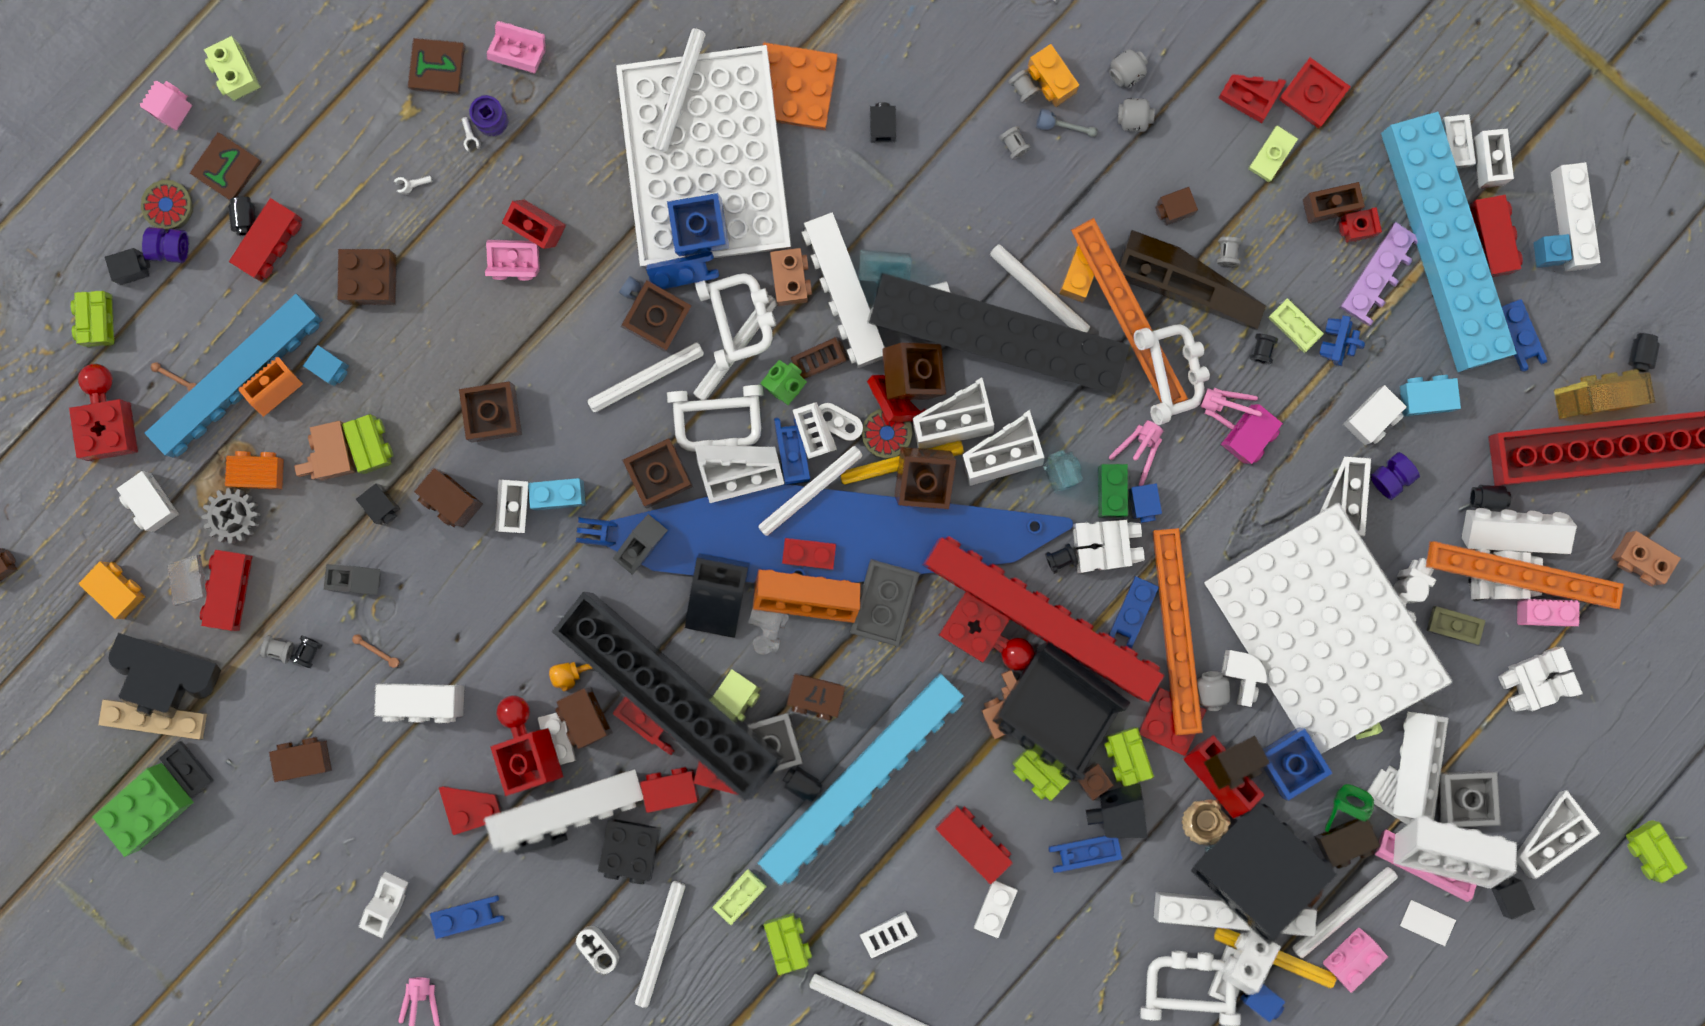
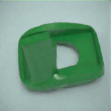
[1325,784,1374,832]

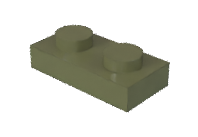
[1427,606,1486,645]

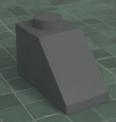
[613,514,668,575]
[324,564,381,595]

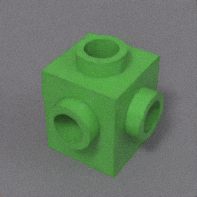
[760,360,807,405]

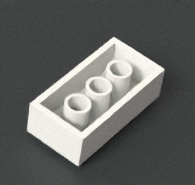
[1394,817,1517,889]

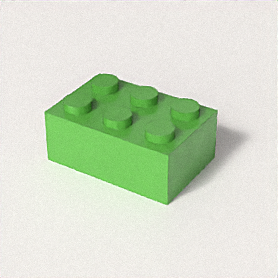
[92,763,194,857]

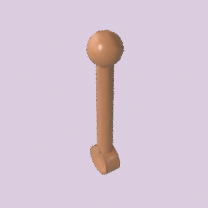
[151,362,197,391]
[352,634,400,668]

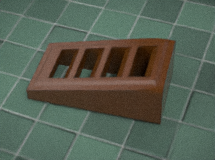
[790,337,849,379]

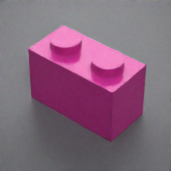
[1221,404,1283,464]

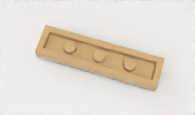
[98,699,207,739]

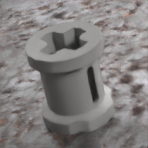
[1008,69,1041,103]
[999,126,1031,160]
[1217,237,1241,267]
[260,635,294,664]

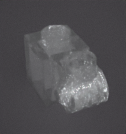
[748,609,789,654]

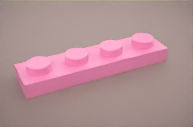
[1374,830,1476,902]

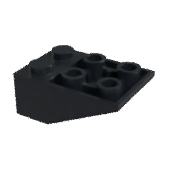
[685,553,749,638]

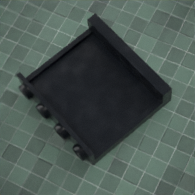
[992,642,1130,781]
[1191,802,1337,946]

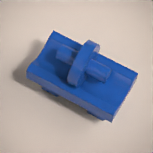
[1320,315,1365,366]

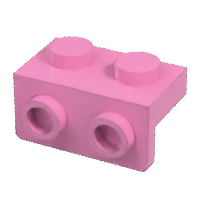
[487,21,545,73]
[485,240,540,280]
[1323,928,1388,993]

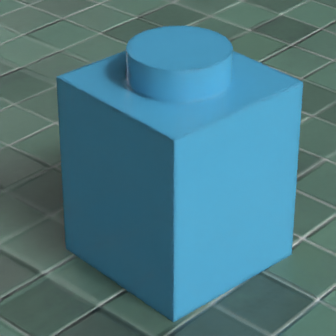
[1534,234,1572,267]
[303,345,349,386]

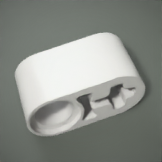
[576,926,619,974]

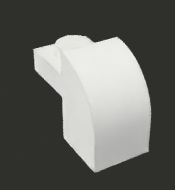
[1221,650,1267,707]
[359,872,409,938]

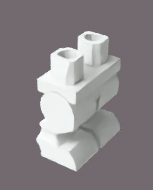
[1072,520,1145,574]
[1471,549,1543,599]
[1394,558,1436,623]
[1498,647,1583,712]

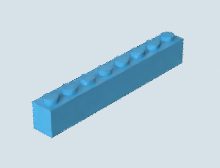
[145,294,323,458]

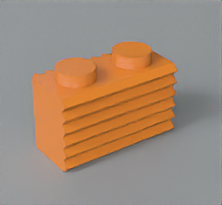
[239,357,303,417]
[225,451,284,490]

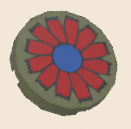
[141,180,193,231]
[862,409,912,459]

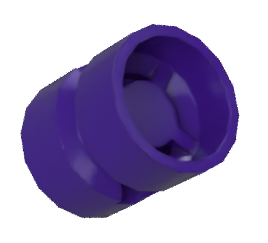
[469,95,508,136]
[142,227,189,263]
[1370,452,1420,500]

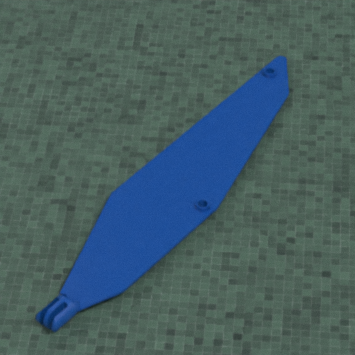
[575,484,1073,583]

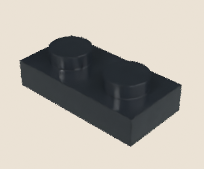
[159,741,214,798]

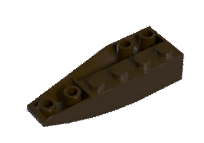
[1118,230,1266,330]

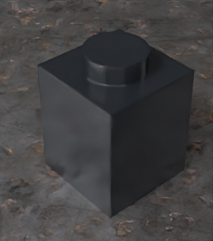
[870,102,896,143]
[105,248,150,285]
[356,483,400,525]
[1491,876,1535,920]

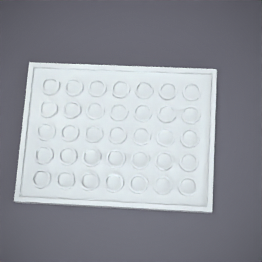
[616,45,792,267]
[1204,502,1452,754]

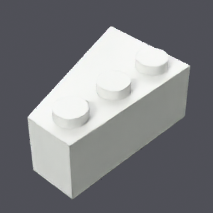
[695,445,784,503]
[1320,457,1371,538]

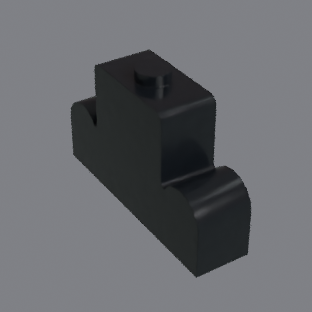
[108,633,221,718]

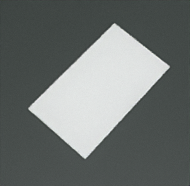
[1400,900,1456,946]

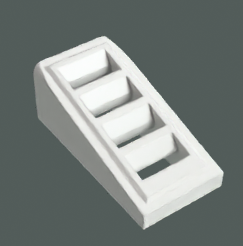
[793,402,837,459]
[860,911,918,959]

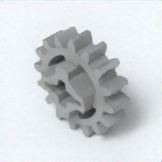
[201,488,260,544]

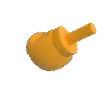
[549,662,593,691]

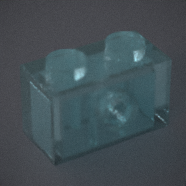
[858,250,912,284]
[1043,450,1084,494]

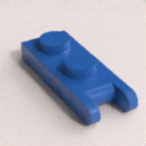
[646,252,720,289]
[1502,299,1547,372]
[774,416,810,485]
[1108,576,1159,649]
[1048,835,1122,873]
[430,895,504,939]

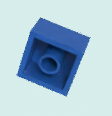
[667,193,729,257]
[1263,727,1332,801]

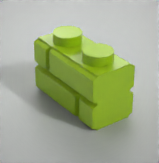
[70,291,114,347]
[342,414,393,474]
[1104,727,1154,787]
[1012,749,1070,801]
[1626,820,1687,883]
[763,913,812,975]

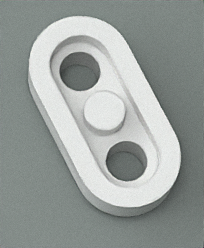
[819,403,863,441]

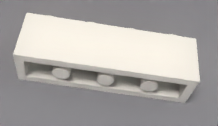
[1551,163,1601,271]
[1462,508,1577,554]
[1393,712,1448,821]

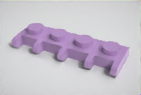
[1340,222,1418,326]

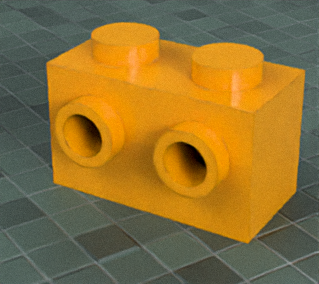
[1028,44,1079,107]

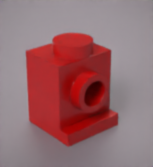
[1339,207,1382,243]

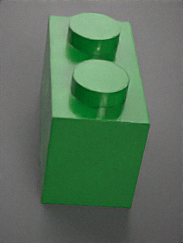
[1098,464,1128,518]

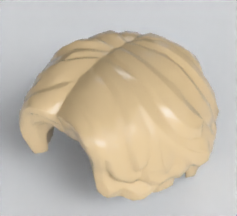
[1182,800,1231,845]

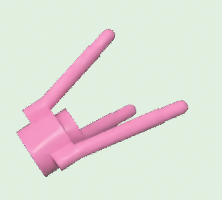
[1200,388,1262,429]
[1109,420,1164,486]
[398,977,440,1026]

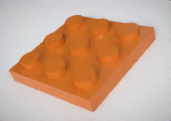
[763,42,838,130]

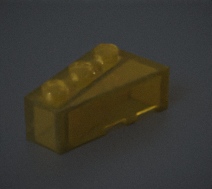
[1554,369,1656,419]

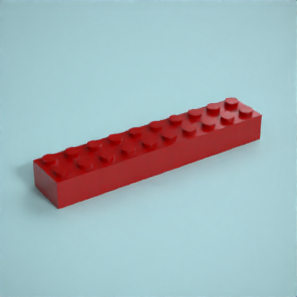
[1488,411,1705,486]
[922,536,1164,702]

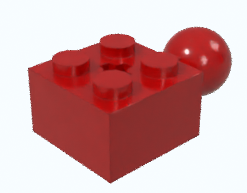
[69,364,138,461]
[938,591,1034,671]
[490,695,564,796]

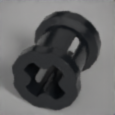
[1250,333,1278,364]
[1045,543,1078,574]
[290,635,322,668]

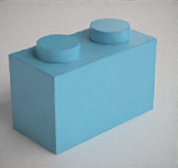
[1400,375,1461,416]
[528,478,586,510]

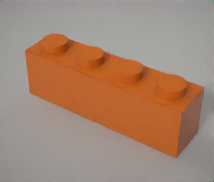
[753,570,860,623]

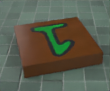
[408,38,465,94]
[190,132,262,200]

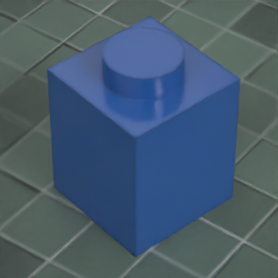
[1128,483,1162,523]
[1240,983,1285,1023]

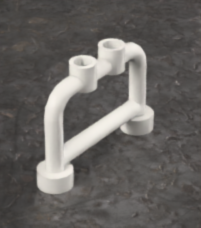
[695,273,776,371]
[1134,324,1210,425]
[667,385,764,452]
[1140,951,1241,1026]

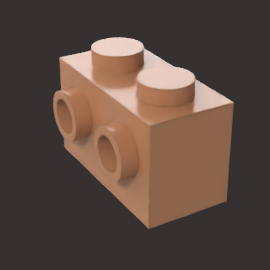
[770,248,812,306]
[1612,531,1681,586]

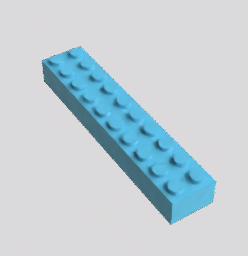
[1381,112,1517,372]
[758,674,964,885]

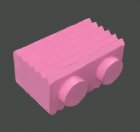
[140,81,192,131]
[1517,599,1579,627]

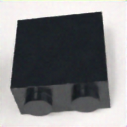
[598,818,661,884]

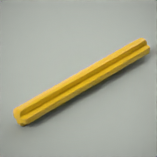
[840,441,964,485]
[1214,927,1337,988]

